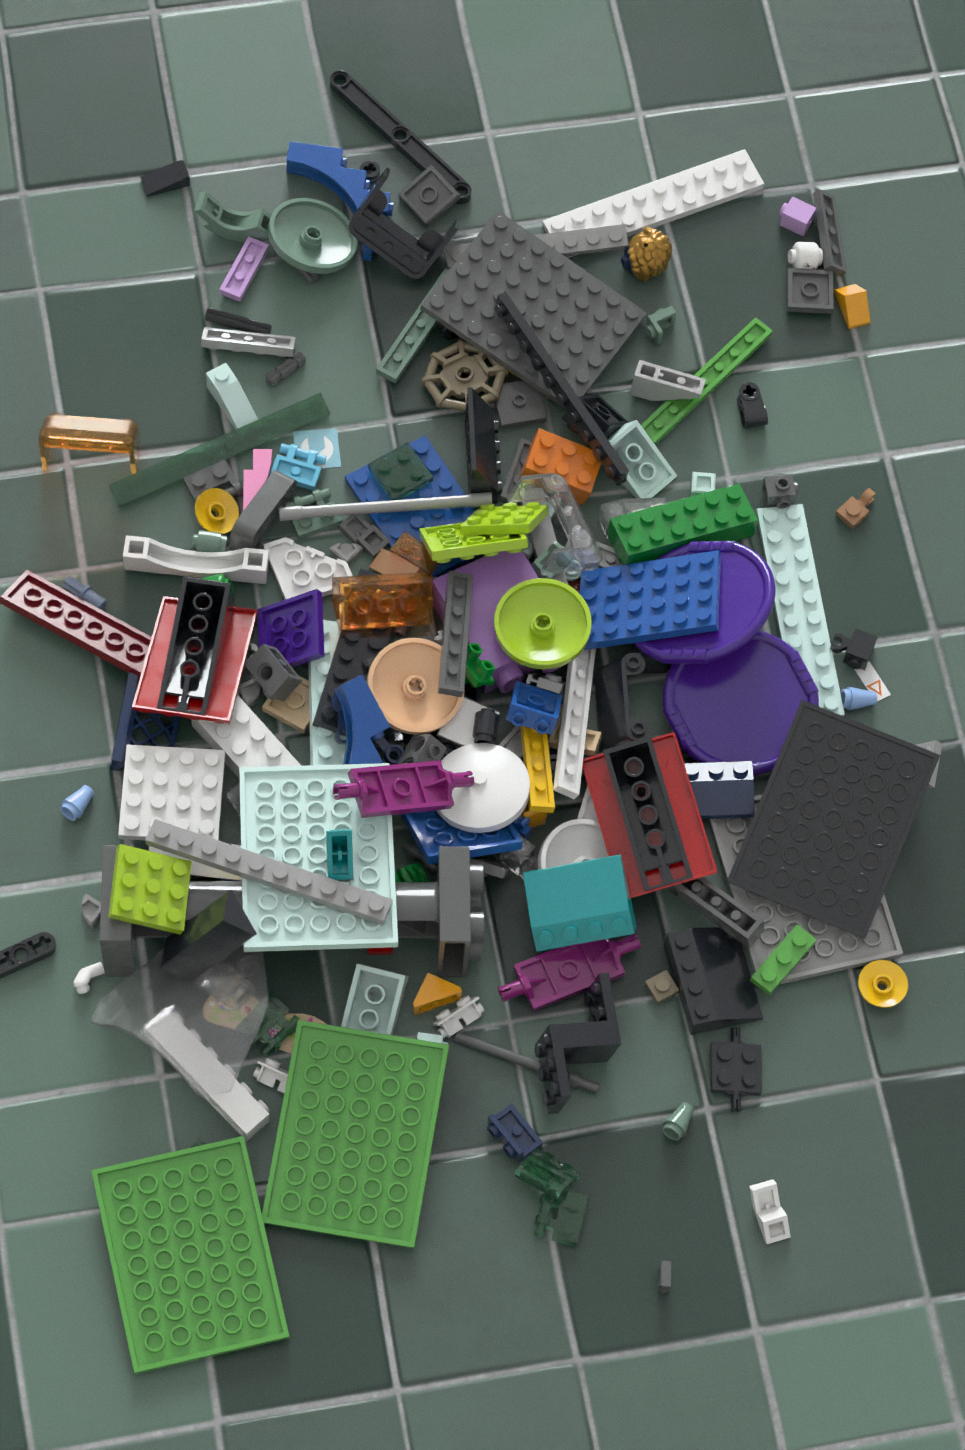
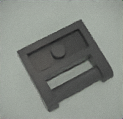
[183,460,243,503]

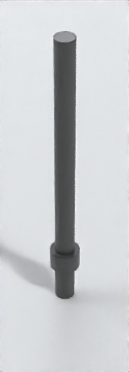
[454,1032,600,1093]

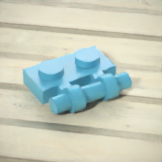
[270,443,327,491]

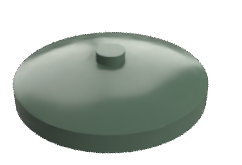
[267,198,358,274]

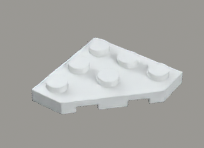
[263,537,355,600]

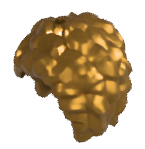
[628,227,672,282]

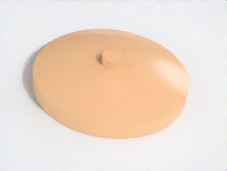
[366,638,464,735]

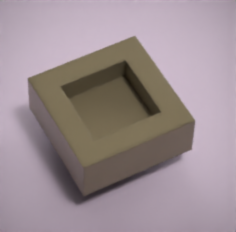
[644,970,679,1005]

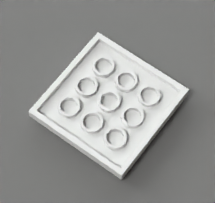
[118,745,225,840]

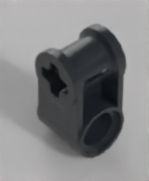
[737,382,768,429]

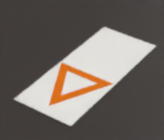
[854,662,891,702]

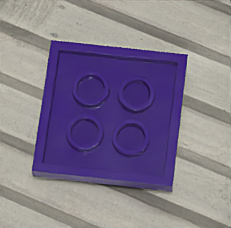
[258,589,325,668]

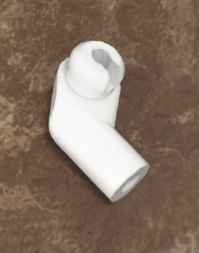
[74,962,105,994]

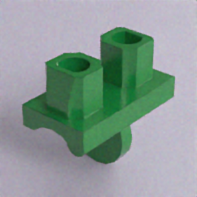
[465,643,495,688]

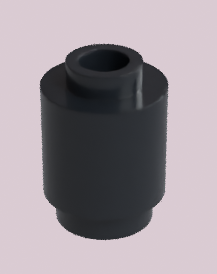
[472,708,499,744]

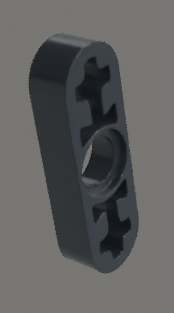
[0,932,56,979]

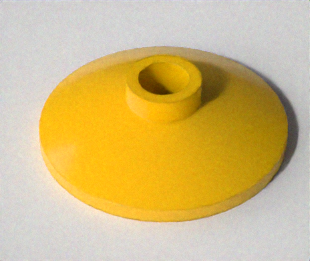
[195,488,239,534]
[858,960,908,1008]

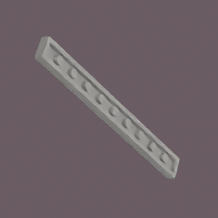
[145,819,393,925]

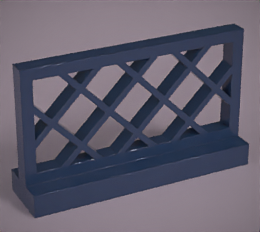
[109,672,180,771]

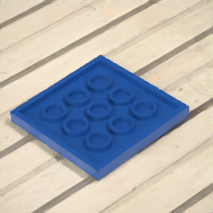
[400,810,523,864]

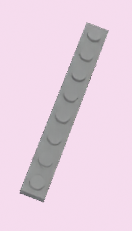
[445,224,628,270]

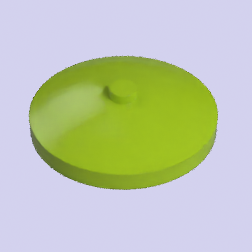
[494,578,592,669]

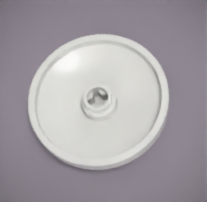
[437,743,530,833]
[538,819,609,870]

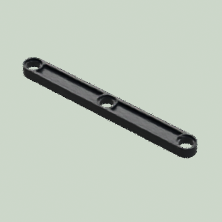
[330,70,472,204]

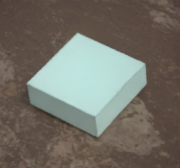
[691,472,716,496]

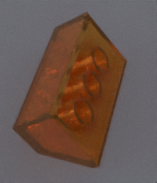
[332,572,433,630]

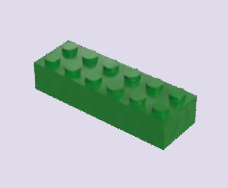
[607,484,758,565]

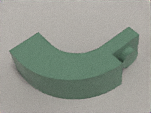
[194,191,271,243]

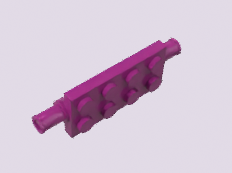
[332,760,474,818]
[498,933,641,1012]

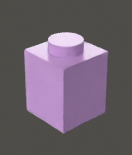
[779,196,816,237]

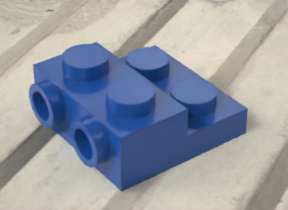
[506,681,562,735]

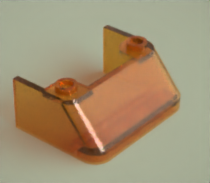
[38,413,140,477]

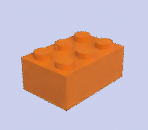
[519,428,601,505]

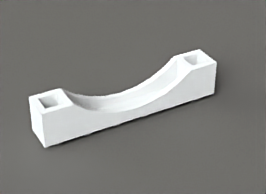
[123,535,269,584]

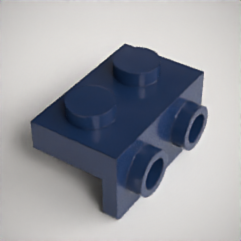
[487,1103,543,1163]

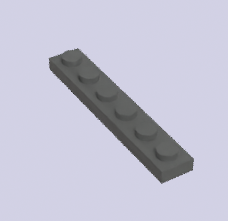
[438,570,473,697]

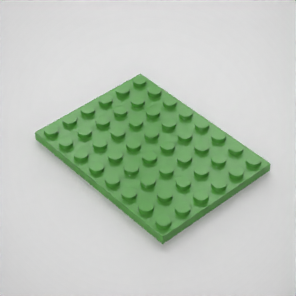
[262,1020,449,1249]
[91,1136,290,1375]

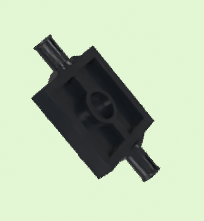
[710,1027,762,1112]

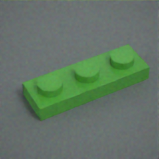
[750,924,817,996]

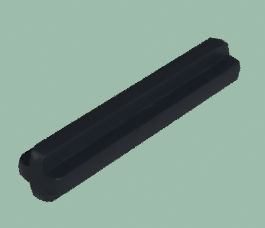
[205,308,272,334]

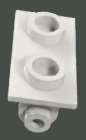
[431,995,484,1038]
[253,1058,288,1093]

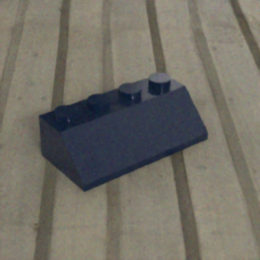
[685,761,755,819]

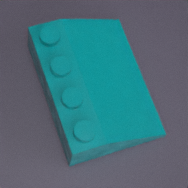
[523,854,637,952]

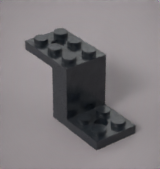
[534,973,621,1114]

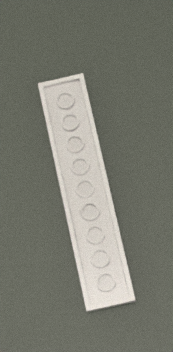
[542,149,764,258]

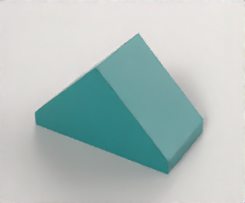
[326,829,354,880]

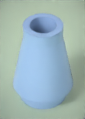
[840,687,877,711]
[60,785,95,821]

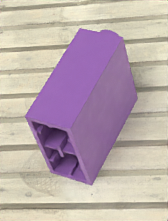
[431,551,562,694]

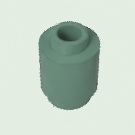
[192,530,227,552]

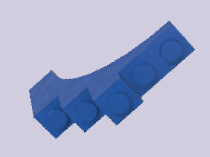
[286,141,394,261]
[334,675,390,765]

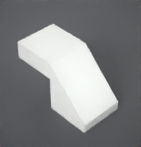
[749,1179,791,1244]

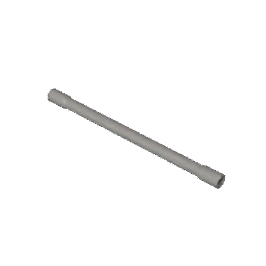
[279,492,492,521]

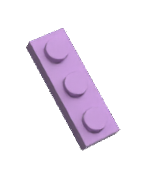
[219,236,269,302]

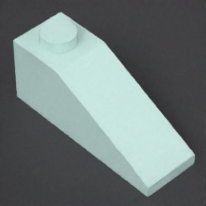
[206,363,262,439]

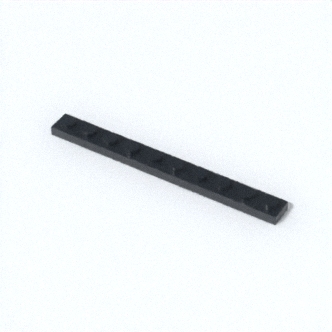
[495,291,629,486]

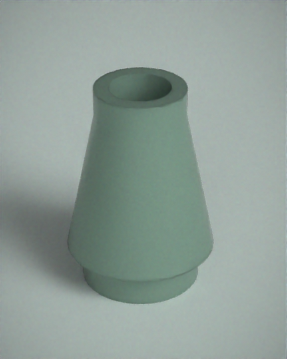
[662,1102,694,1141]

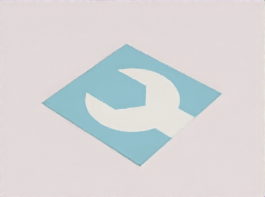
[293,428,341,468]

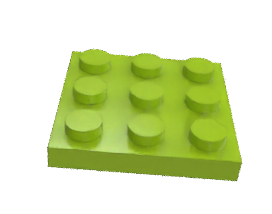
[460,502,549,535]
[108,844,192,935]

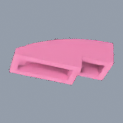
[243,449,272,511]

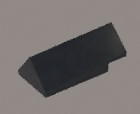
[160,890,257,982]

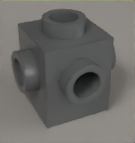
[762,473,799,509]

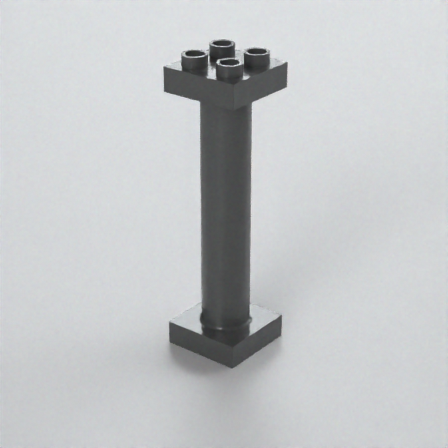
[100,845,484,978]

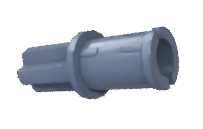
[62,576,108,610]

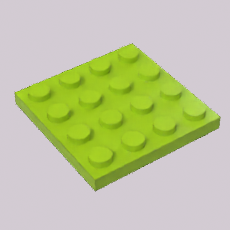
[419,522,528,563]

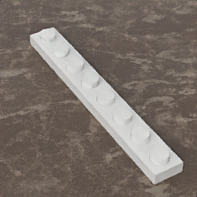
[553,648,596,799]

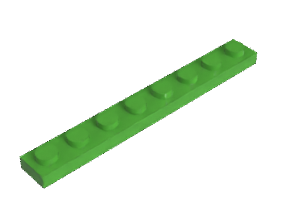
[641,317,773,445]

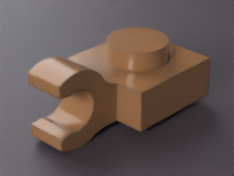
[836,488,876,530]

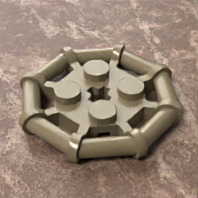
[421,339,508,412]

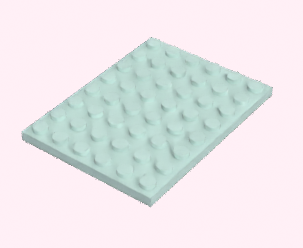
[239,763,398,952]

